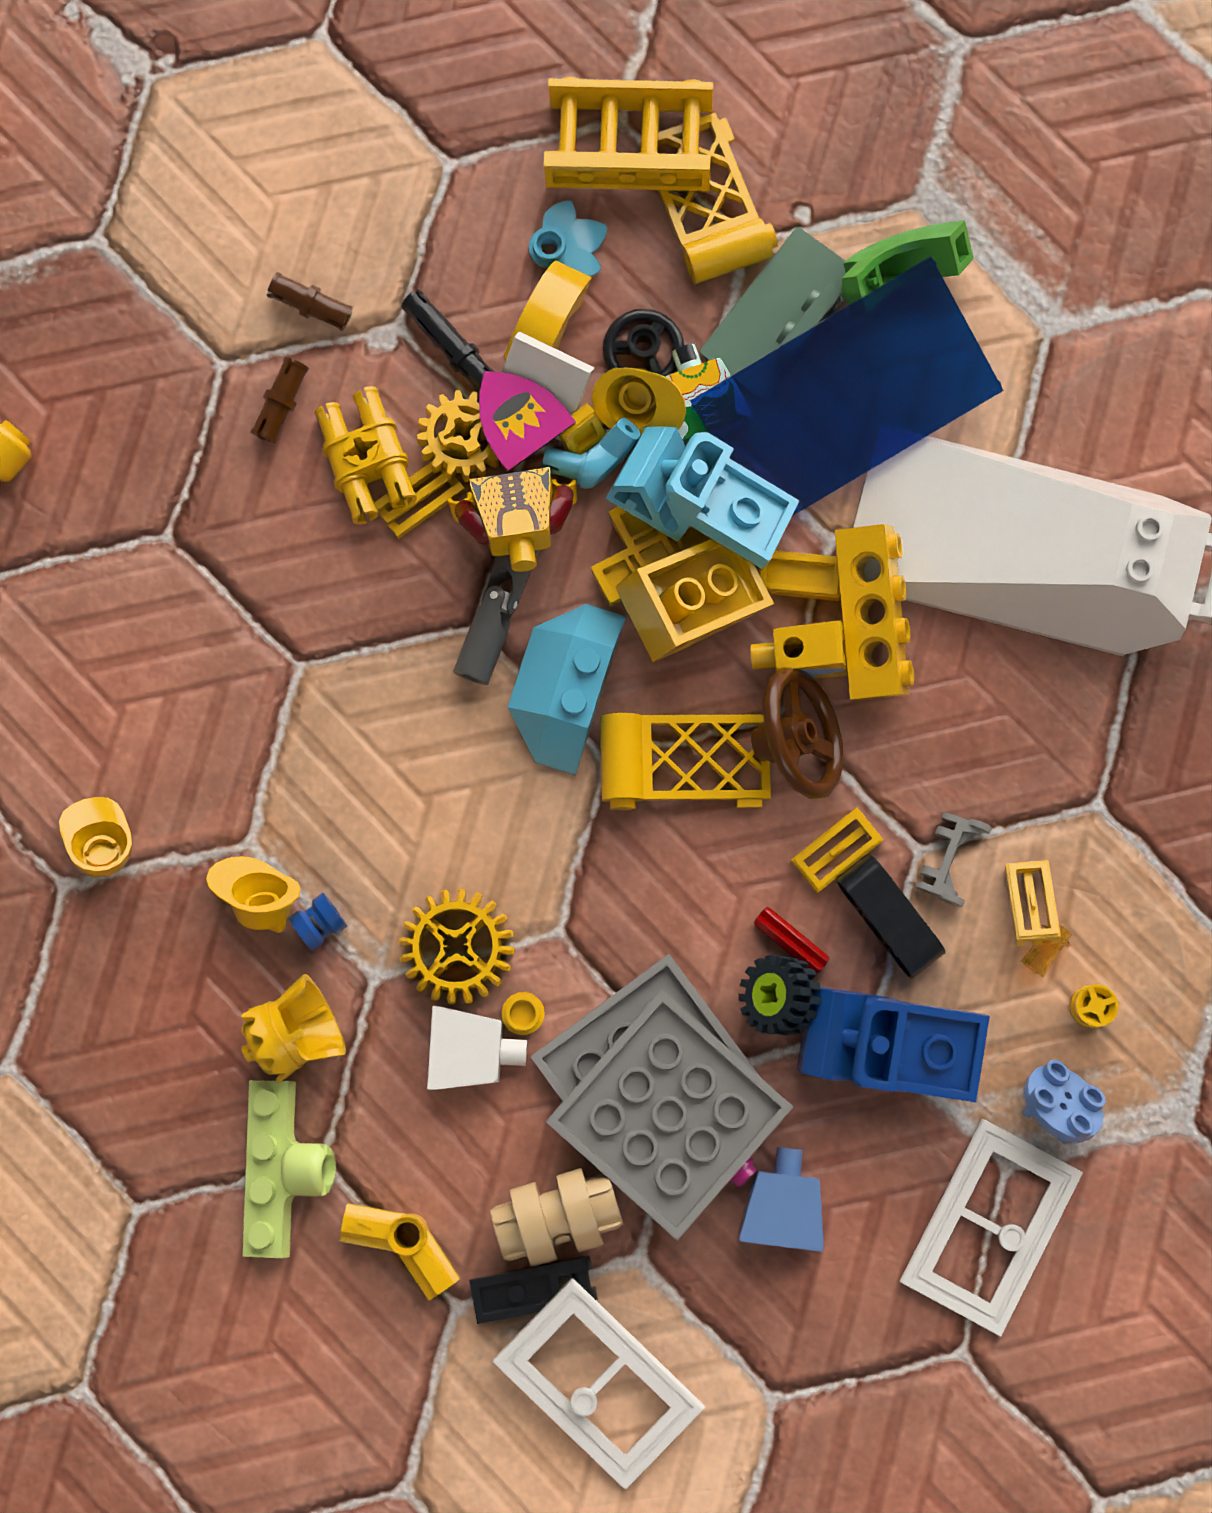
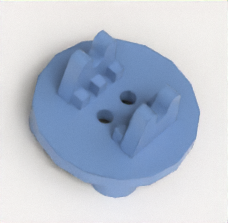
[1021,1060,1106,1144]

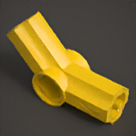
[340,1203,461,1301]

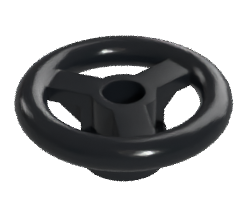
[602,309,684,377]

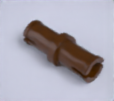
[267,272,353,331]
[250,357,309,444]

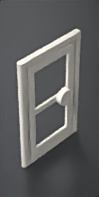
[899,1119,1083,1336]
[493,1278,705,1490]

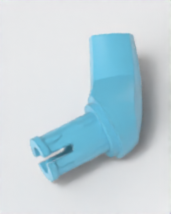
[541,418,640,489]

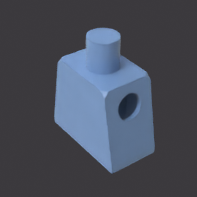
[737,1147,824,1252]

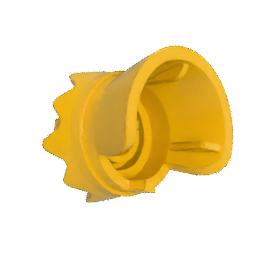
[241,974,346,1084]

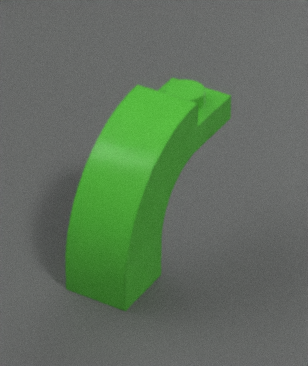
[841,220,974,317]

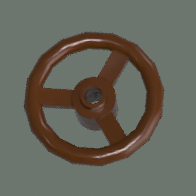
[751,667,843,799]

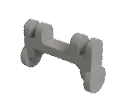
[915,812,992,907]

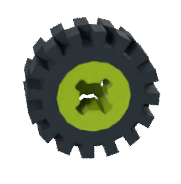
[739,955,822,1036]

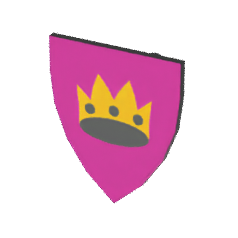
[479,371,576,472]

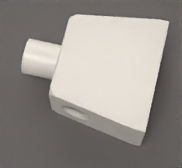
[427,1006,527,1090]

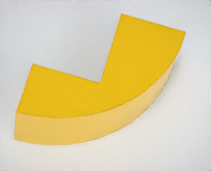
[503,260,592,359]

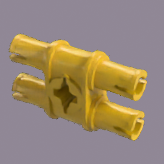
[314,386,417,524]

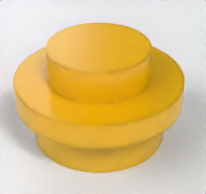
[502,992,545,1035]

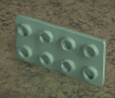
[700,227,846,401]

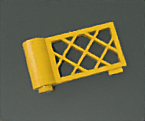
[639,112,778,285]
[600,713,771,810]

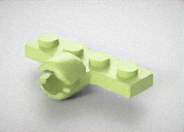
[242,1080,336,1258]

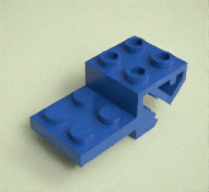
[797,987,990,1102]

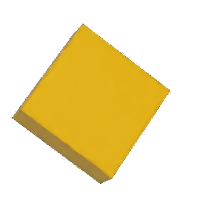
[558,403,606,455]

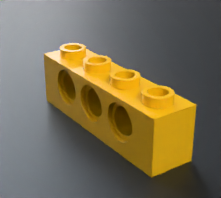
[835,524,914,700]

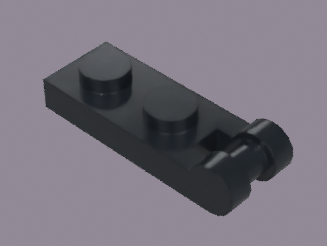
[469,1256,598,1324]

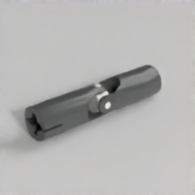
[453,550,539,685]

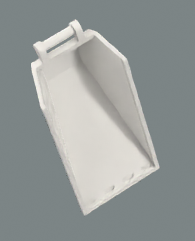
[853,424,1212,656]

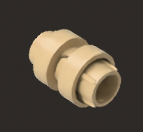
[491,1168,623,1266]

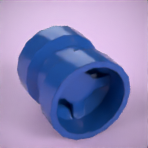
[288,893,348,952]

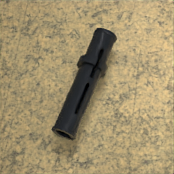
[401,289,494,393]

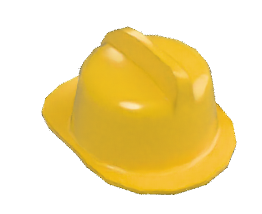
[592,368,686,436]
[206,856,301,933]

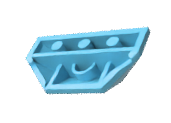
[508,604,626,775]

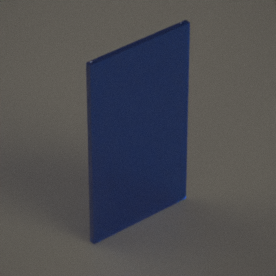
[689,256,1004,516]

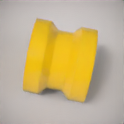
[1069,984,1119,1028]

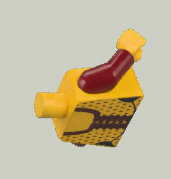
[448,467,577,572]

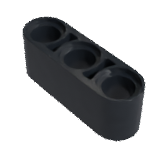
[836,854,946,979]

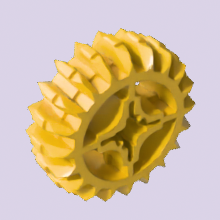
[399,888,515,1005]

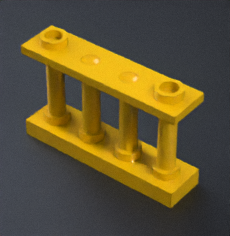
[544,77,713,191]

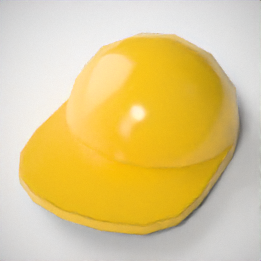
[59,797,132,878]

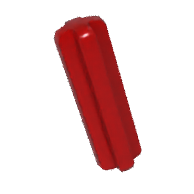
[754,907,829,974]

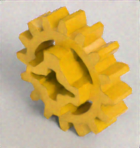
[417,390,499,482]

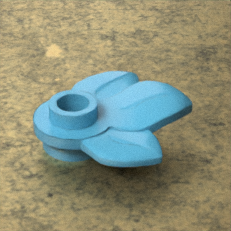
[529,200,607,277]

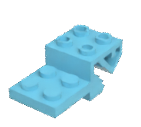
[605,427,799,569]

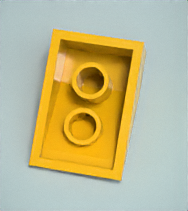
[615,539,774,662]

